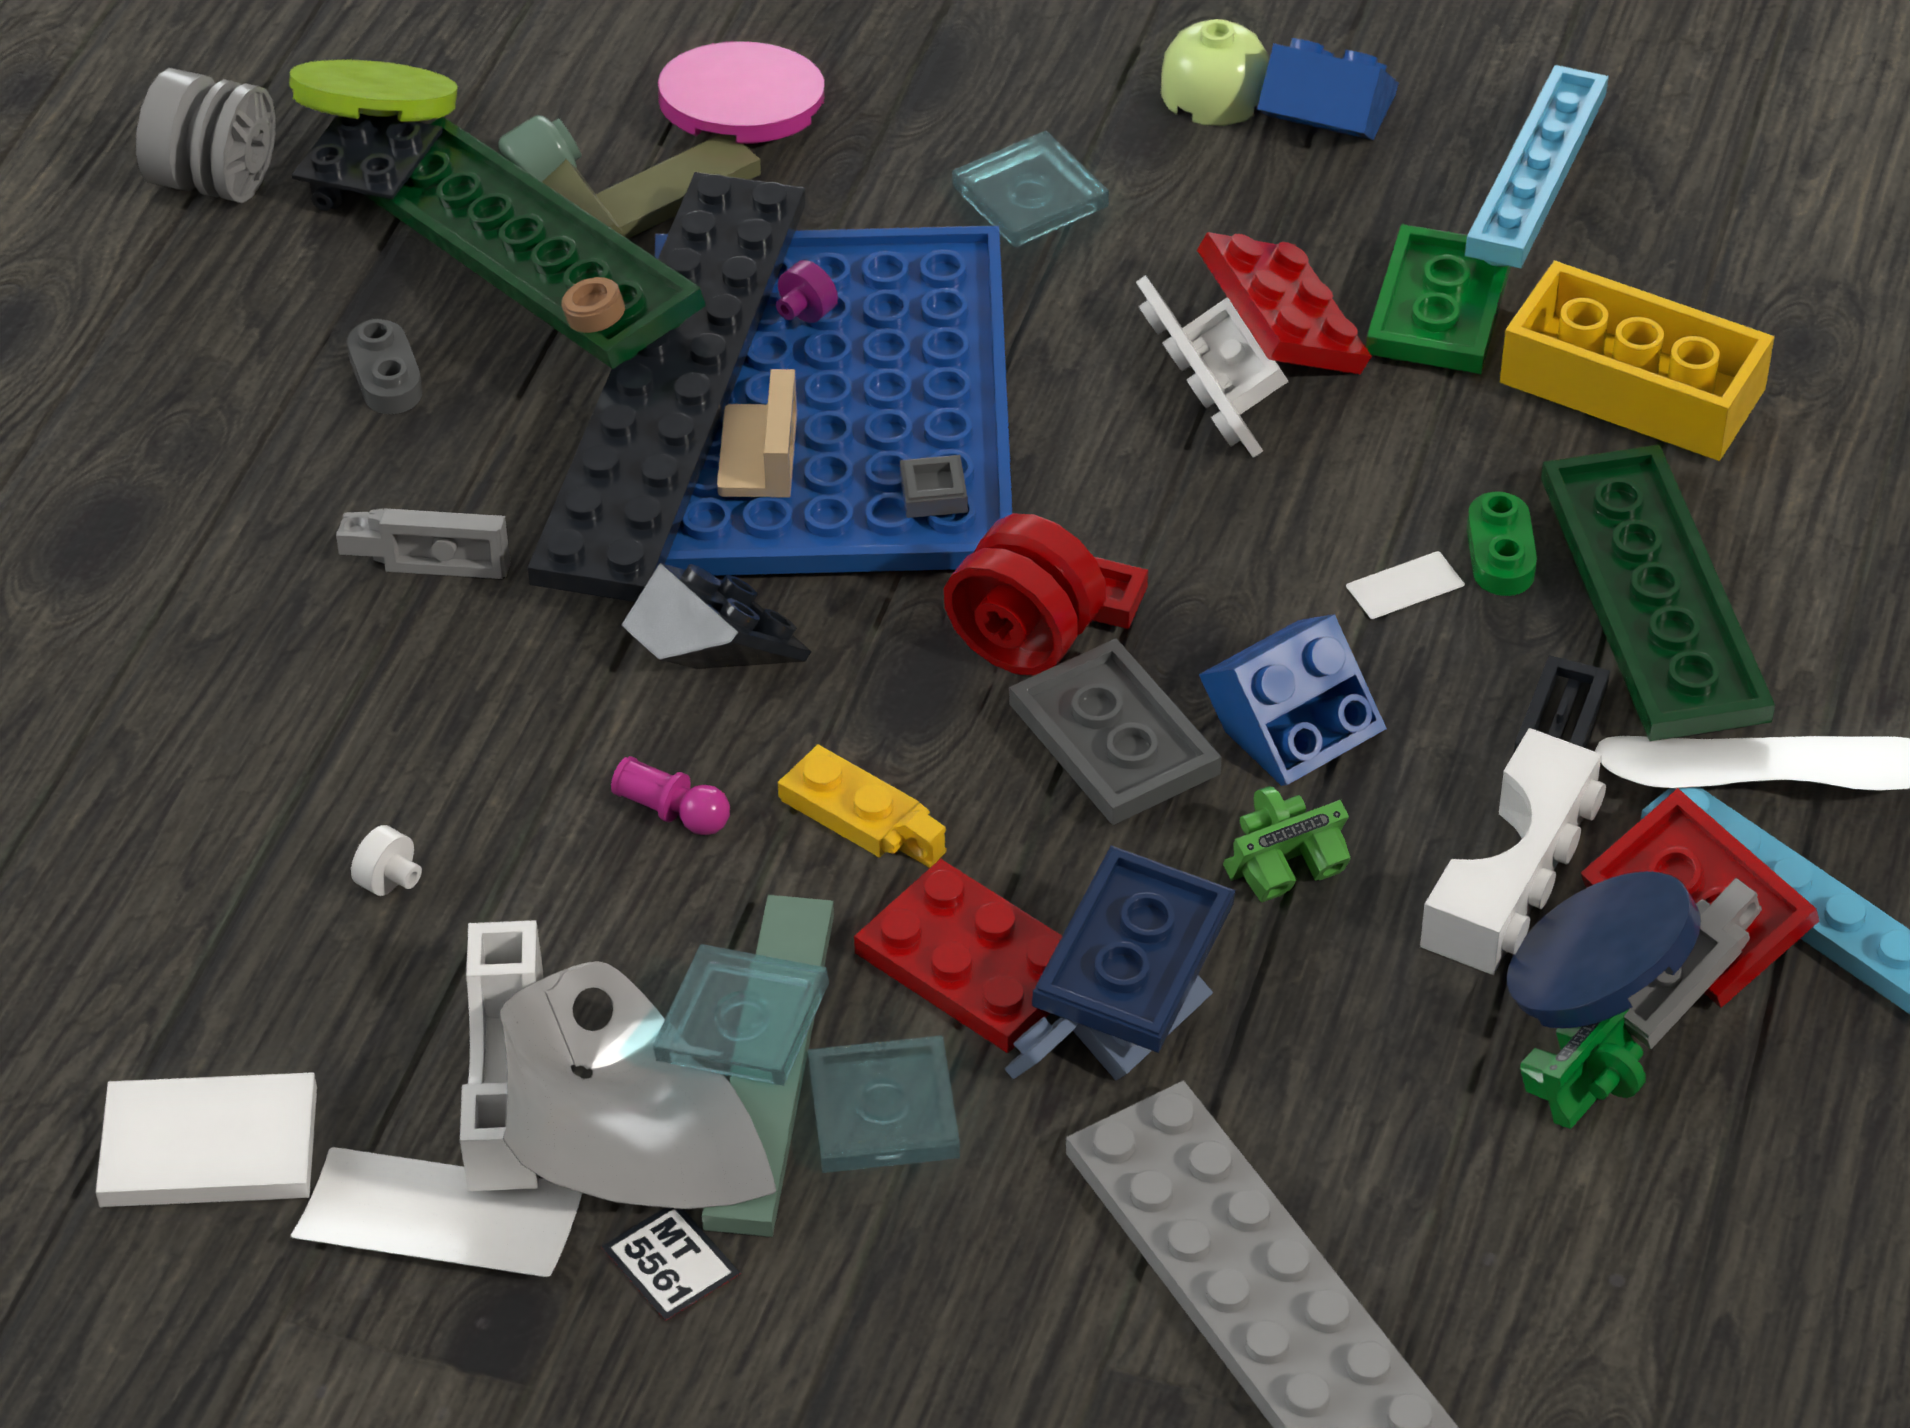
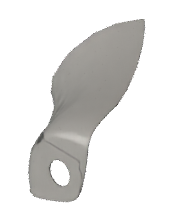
[500,961,777,1209]

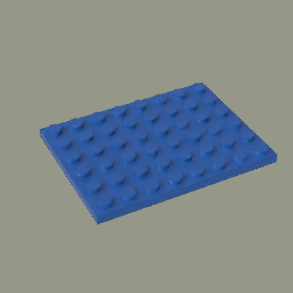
[655,226,1012,575]

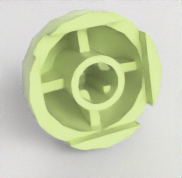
[1161,19,1269,125]

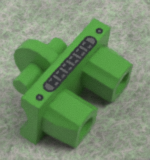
[1223,786,1351,902]

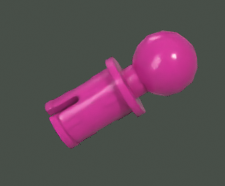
[611,756,730,835]

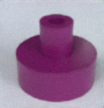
[776,260,838,323]

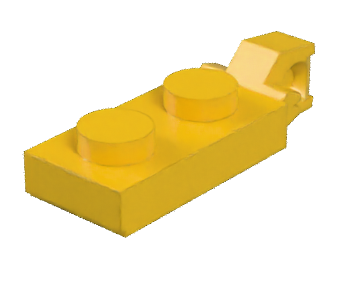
[778,744,947,868]

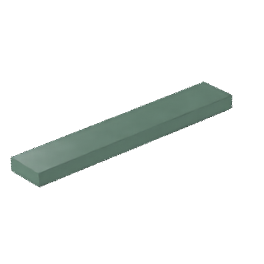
[702,895,834,1237]

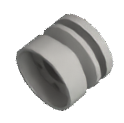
[136,68,276,203]

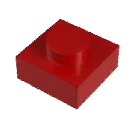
[1093,557,1148,629]

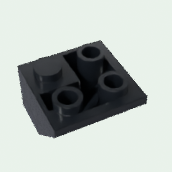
[621,563,812,669]

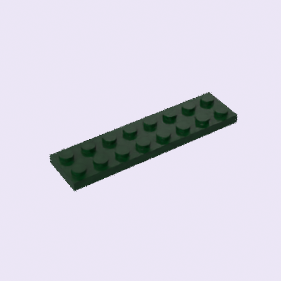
[364,117,706,369]

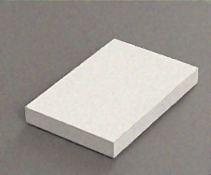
[96,1073,317,1207]

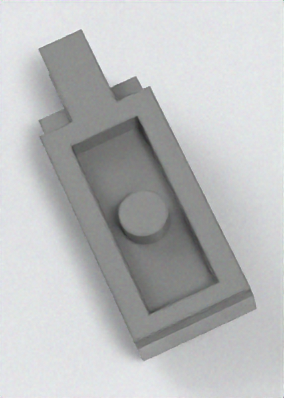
[336,508,510,579]
[1624,878,1762,1049]

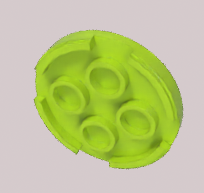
[289,60,457,121]

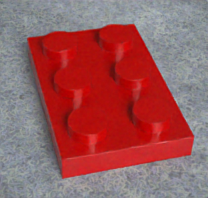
[1197,232,1372,374]
[1581,788,1820,1008]
[854,858,1062,1053]

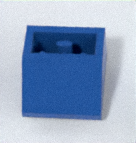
[1257,38,1399,140]
[1199,614,1387,786]

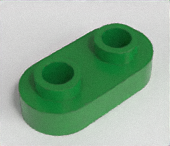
[1467,492,1537,596]

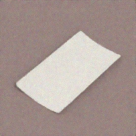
[291,1147,582,1277]

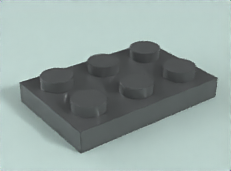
[1009,638,1222,825]

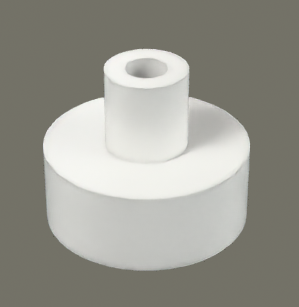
[351,825,422,896]

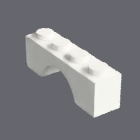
[1420,728,1606,975]
[460,920,543,1191]

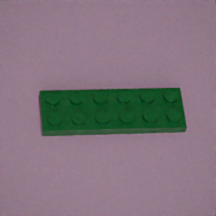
[1541,445,1775,742]

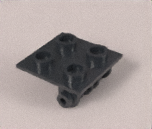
[292,113,443,211]

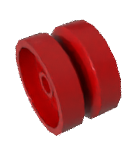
[944,513,1106,676]

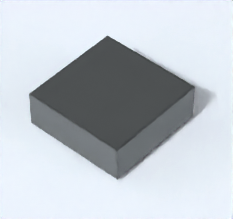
[900,455,968,518]

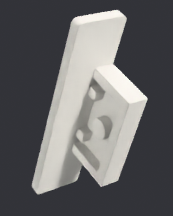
[1136,275,1289,458]

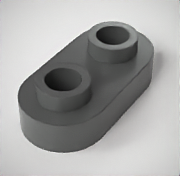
[347,319,423,414]

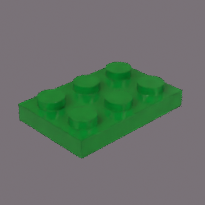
[1366,224,1511,374]

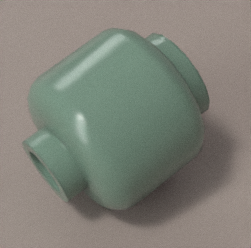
[498,115,582,182]

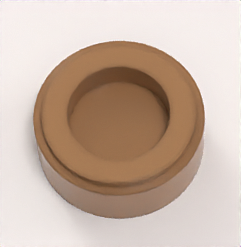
[562,277,625,333]

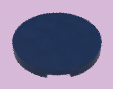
[1507,872,1701,1028]

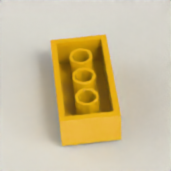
[1500,260,1775,461]

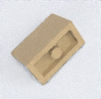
[717,369,797,497]

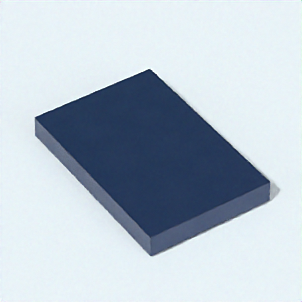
[1032,846,1235,1053]

